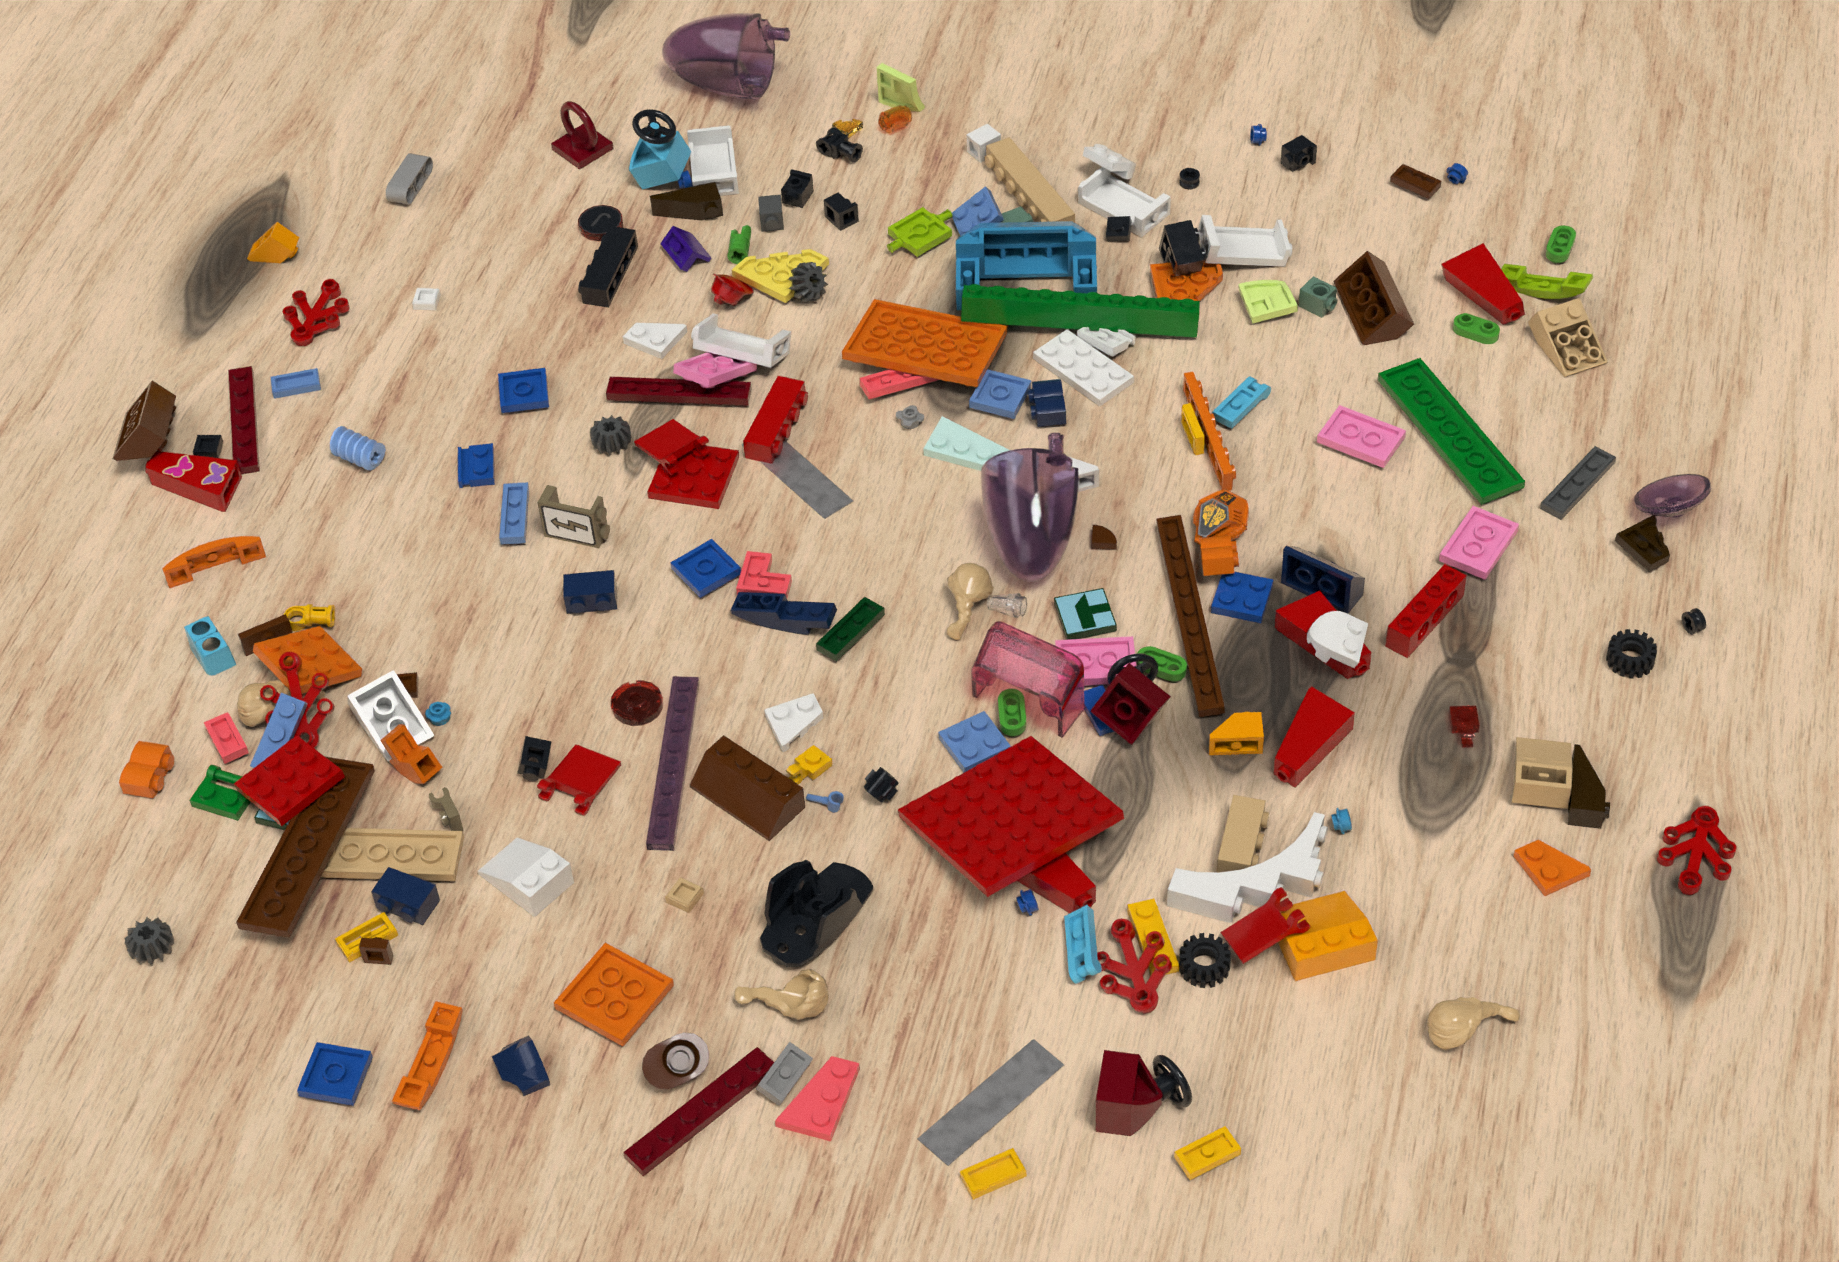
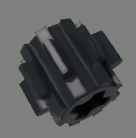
[864,767,899,803]

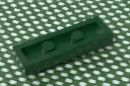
[816,596,885,662]

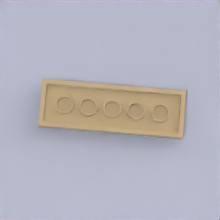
[321,828,464,881]

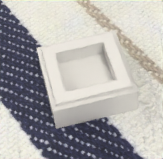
[412,288,441,310]

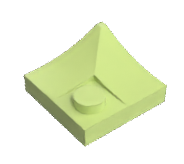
[876,63,925,112]
[1238,280,1298,324]

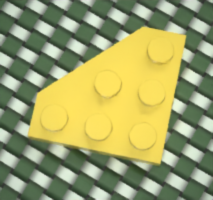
[732,249,829,303]

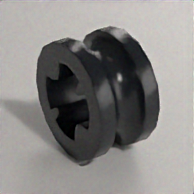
[1179,168,1200,190]
[1681,608,1706,634]

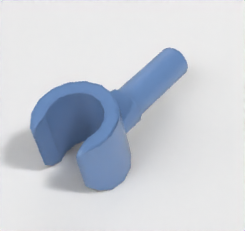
[806,791,844,813]

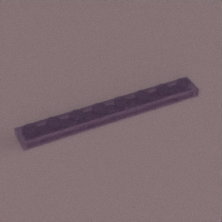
[646,676,700,851]

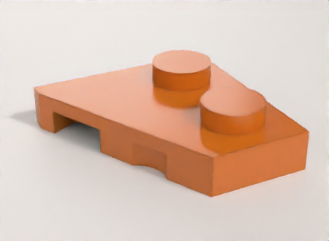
[1513,840,1591,896]

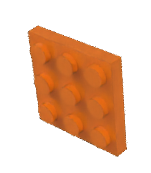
[253,626,362,693]
[554,943,674,1046]

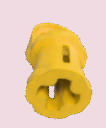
[284,604,335,631]

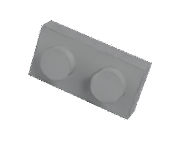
[756,1042,813,1106]

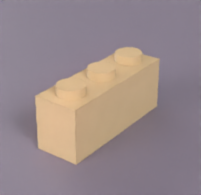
[1217,795,1270,873]

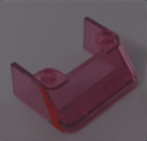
[971,621,1084,738]

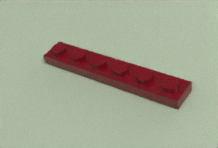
[228,366,260,475]
[606,377,752,406]
[623,1047,774,1177]

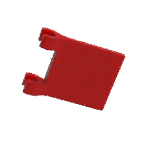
[634,419,712,475]
[537,744,621,816]
[1220,887,1311,964]

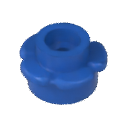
[1250,124,1267,146]
[1446,163,1468,184]
[678,170,693,189]
[1016,889,1039,916]

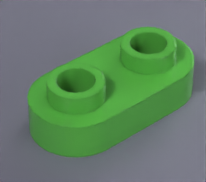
[1546,225,1576,263]
[1453,313,1500,344]
[1136,646,1187,682]
[998,689,1026,736]

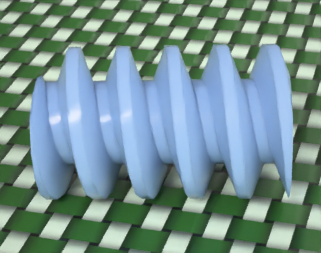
[330,426,386,471]

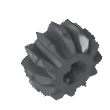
[788,262,828,302]
[590,415,632,456]
[124,917,174,965]

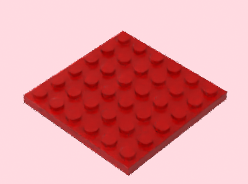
[898,736,1124,897]

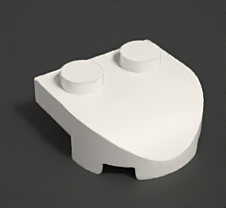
[1083,144,1136,179]
[1307,611,1368,668]

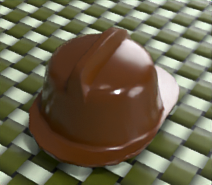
[642,1032,709,1090]

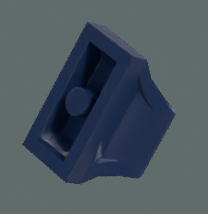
[491,1035,550,1096]

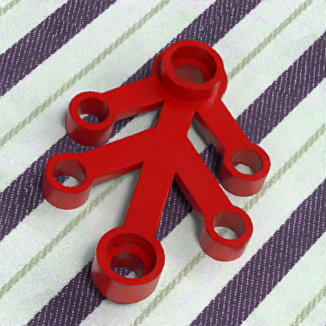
[283,279,350,346]
[260,651,335,749]
[1657,806,1737,895]
[1097,918,1172,1013]

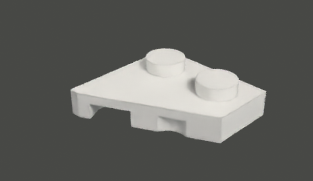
[623,323,687,359]
[764,693,823,752]

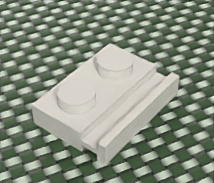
[1077,327,1136,357]

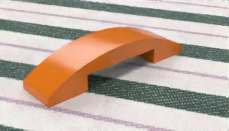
[162,536,266,588]
[392,1001,463,1110]

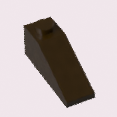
[649,182,723,221]
[1568,744,1610,829]

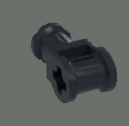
[816,127,863,163]

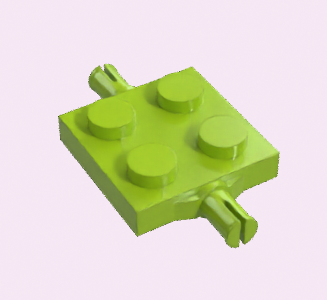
[887,207,953,257]

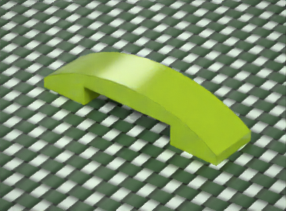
[1501,264,1593,299]

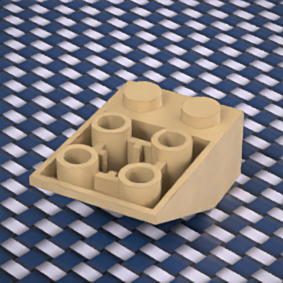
[1528,298,1608,377]
[1512,737,1572,809]

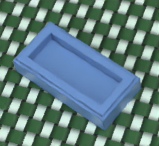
[271,368,321,399]

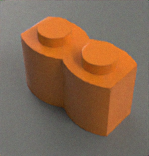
[1200,535,1239,576]
[119,741,174,798]

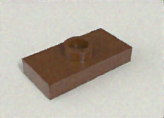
[1390,164,1442,199]
[238,614,293,656]

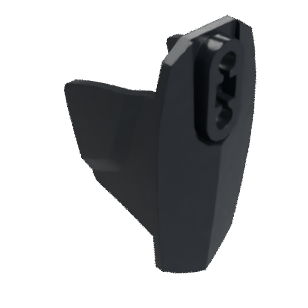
[760,860,873,967]

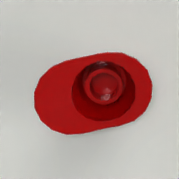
[711,273,754,305]

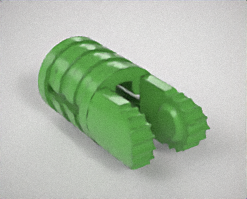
[727,225,752,264]

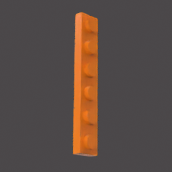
[1183,371,1236,490]

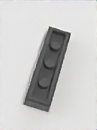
[1540,446,1616,520]

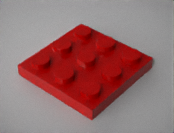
[647,446,739,509]
[234,735,345,826]

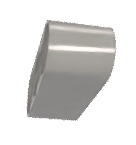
[386,153,433,205]

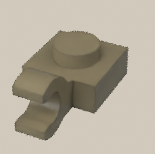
[429,787,464,831]

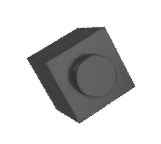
[758,195,784,232]

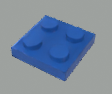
[498,368,549,413]
[670,539,741,598]
[1211,572,1274,623]
[297,1042,373,1106]

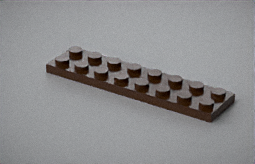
[236,757,375,938]

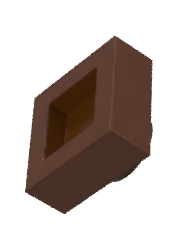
[359,937,394,965]

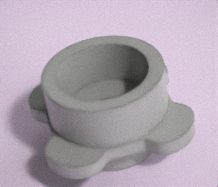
[896,405,924,429]

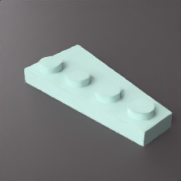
[923,416,1023,480]

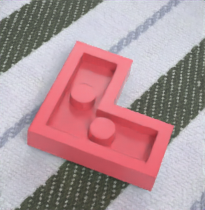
[736,551,792,598]

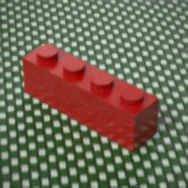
[743,376,808,464]

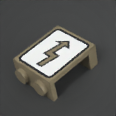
[537,485,610,548]

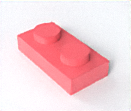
[204,712,249,764]

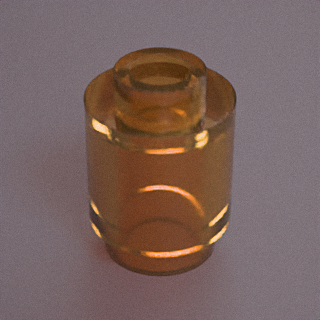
[878,105,912,133]

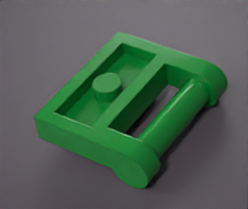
[189,765,251,821]

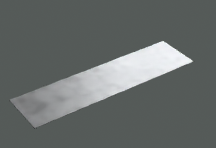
[741,440,853,519]
[917,1039,1064,1166]

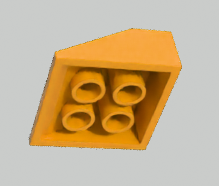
[1278,891,1378,981]

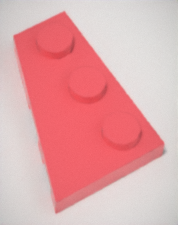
[775,1056,860,1141]

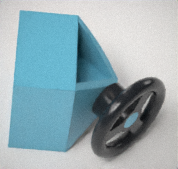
[629,109,692,190]

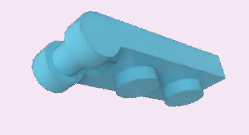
[1212,376,1271,429]
[1064,905,1102,984]

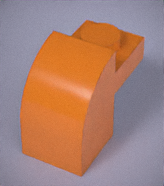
[380,724,443,784]

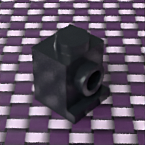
[1281,135,1317,172]
[781,169,814,208]
[824,192,859,231]
[517,736,552,781]

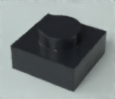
[1106,216,1132,241]
[193,435,223,458]

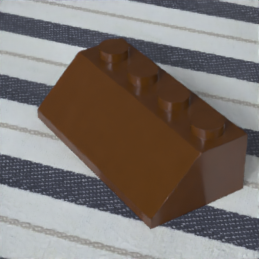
[1333,251,1414,345]
[112,380,177,461]
[690,735,805,841]

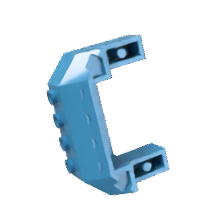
[956,221,1097,311]

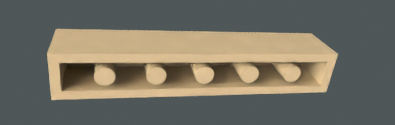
[984,137,1075,223]

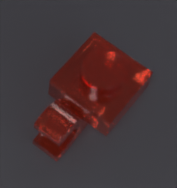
[1449,706,1480,747]

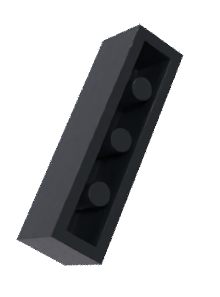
[578,226,638,308]

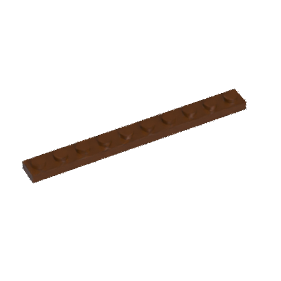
[1156,515,1225,717]

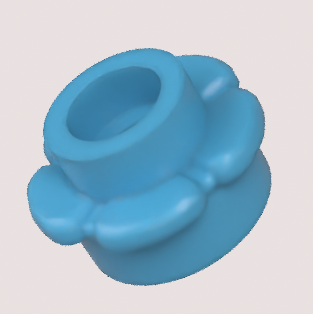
[425,702,451,726]
[1332,808,1352,834]

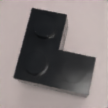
[1159,220,1206,277]

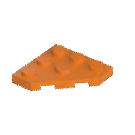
[1150,262,1223,301]

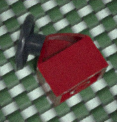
[1090,653,1171,745]
[1096,1050,1192,1136]

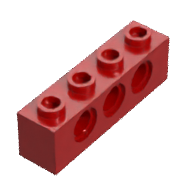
[1385,564,1467,659]

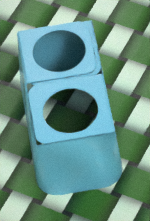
[184,616,236,676]

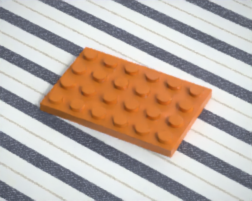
[842,299,1007,387]

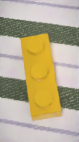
[1127,899,1179,975]

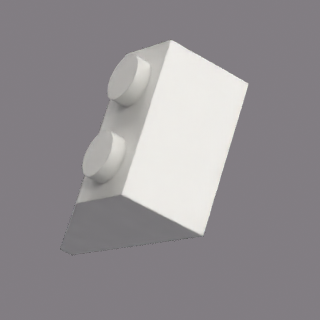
[348,670,434,763]
[477,837,574,917]

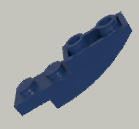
[730,592,837,635]

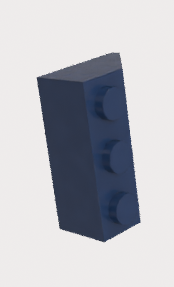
[1281,545,1365,614]

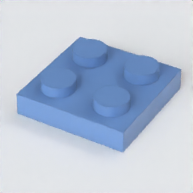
[952,186,1004,236]
[969,369,1031,419]
[938,711,1011,773]

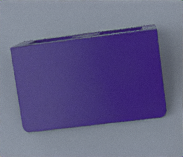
[660,226,712,272]

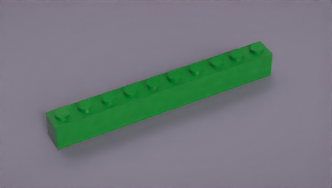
[961,284,1200,338]

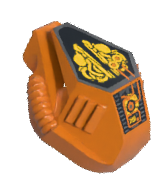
[1193,489,1249,545]

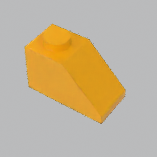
[247,222,300,263]
[1209,712,1264,755]

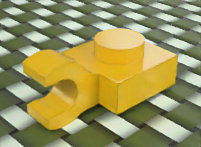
[786,745,832,784]

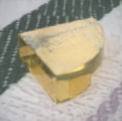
[832,119,863,139]

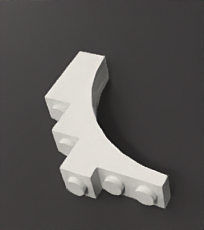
[1167,812,1328,923]

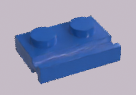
[458,443,495,488]

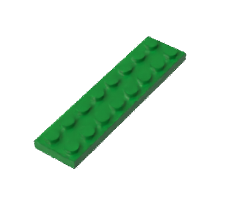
[1378,358,1525,505]

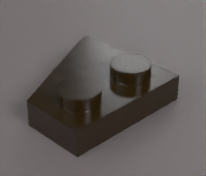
[1615,515,1670,572]

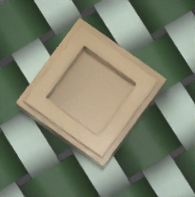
[665,877,704,913]

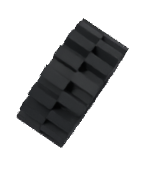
[1606,629,1657,679]
[1179,933,1231,988]

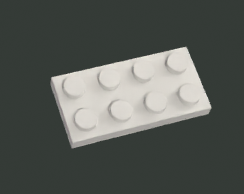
[1033,329,1134,406]

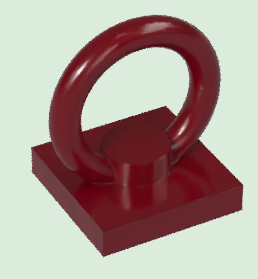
[551,101,614,170]

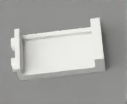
[687,126,739,196]
[1078,167,1171,238]
[1198,215,1292,267]
[691,313,791,368]

